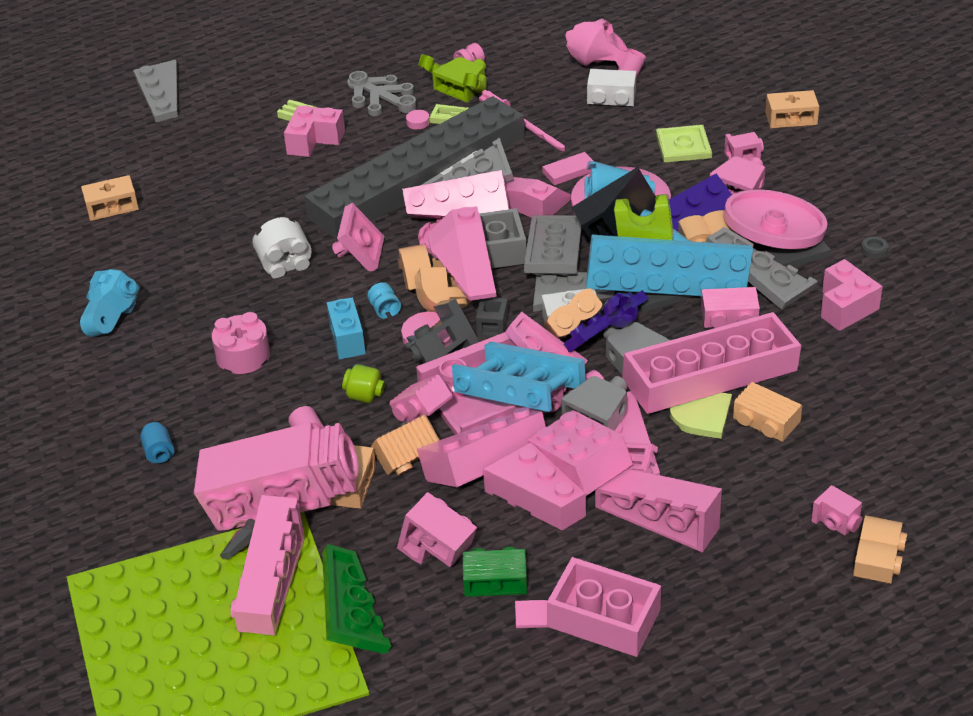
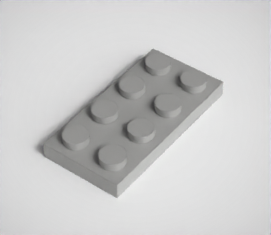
[524,215,582,276]

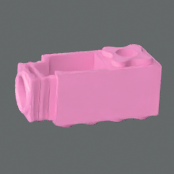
[194,422,359,531]

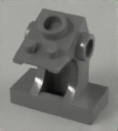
[405,298,480,363]

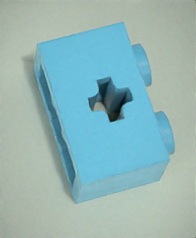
[326,297,366,359]

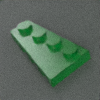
[322,544,391,654]

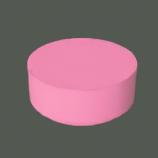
[406,110,430,129]

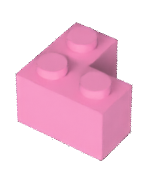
[284,106,345,157]
[821,259,883,331]
[397,492,477,567]

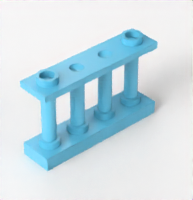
[452,342,586,412]

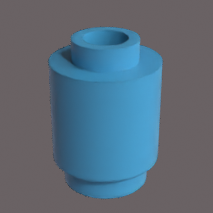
[140,422,174,463]

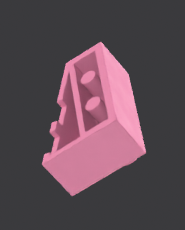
[483,443,586,530]

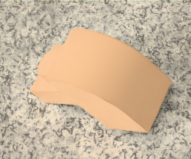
[397,244,431,290]
[414,267,472,312]

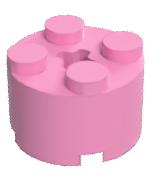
[212,312,270,374]

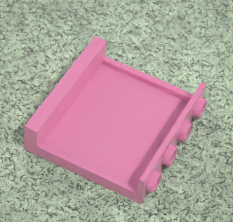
[416,332,563,435]

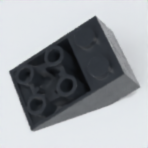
[571,167,656,240]

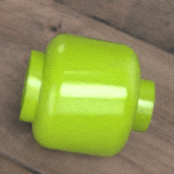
[342,364,385,403]

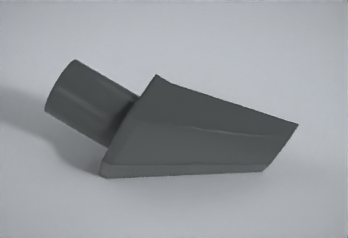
[220,519,255,559]

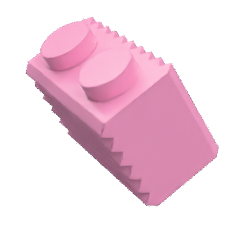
[701,287,760,328]
[390,375,453,423]

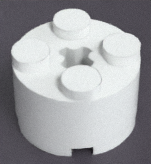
[253,217,312,279]

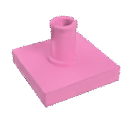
[332,203,384,271]

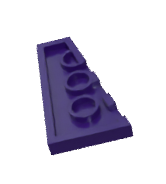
[651,173,732,232]

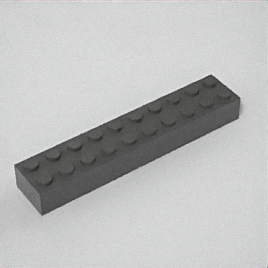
[304,96,525,240]

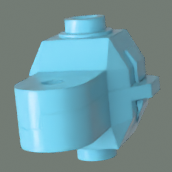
[80,269,140,337]

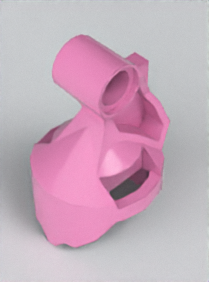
[565,19,646,78]

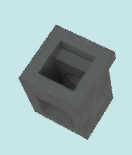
[476,298,508,338]

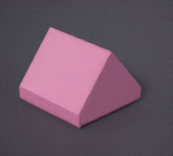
[515,600,547,628]

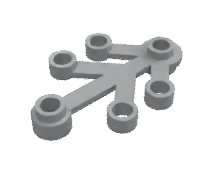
[347,71,417,116]

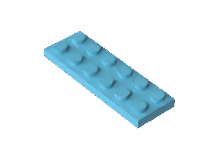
[586,235,753,296]

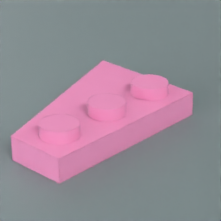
[505,312,588,393]

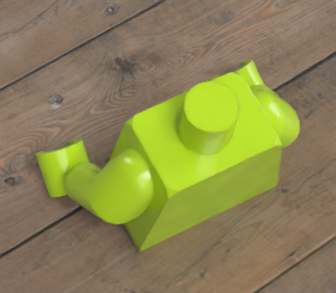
[418,54,487,103]

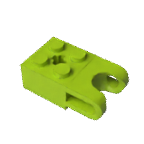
[614,194,674,292]

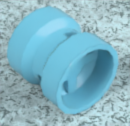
[367,283,401,319]

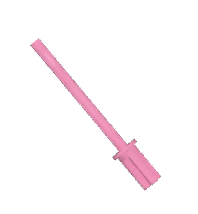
[479,90,565,151]

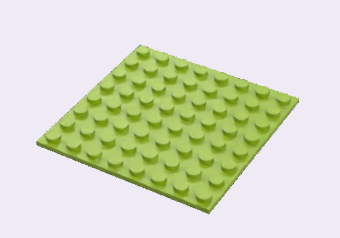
[66,512,370,716]

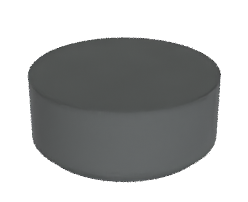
[861,237,888,259]

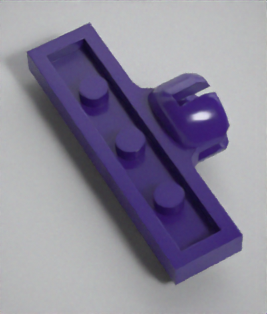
[563,290,649,353]

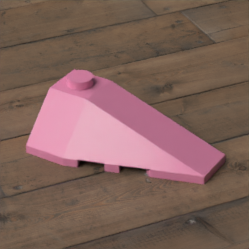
[505,177,571,218]
[427,206,496,301]

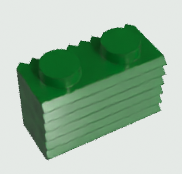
[463,547,527,597]

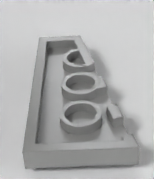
[133,60,178,122]
[420,138,514,186]
[706,227,818,310]

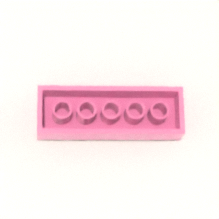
[622,312,801,414]

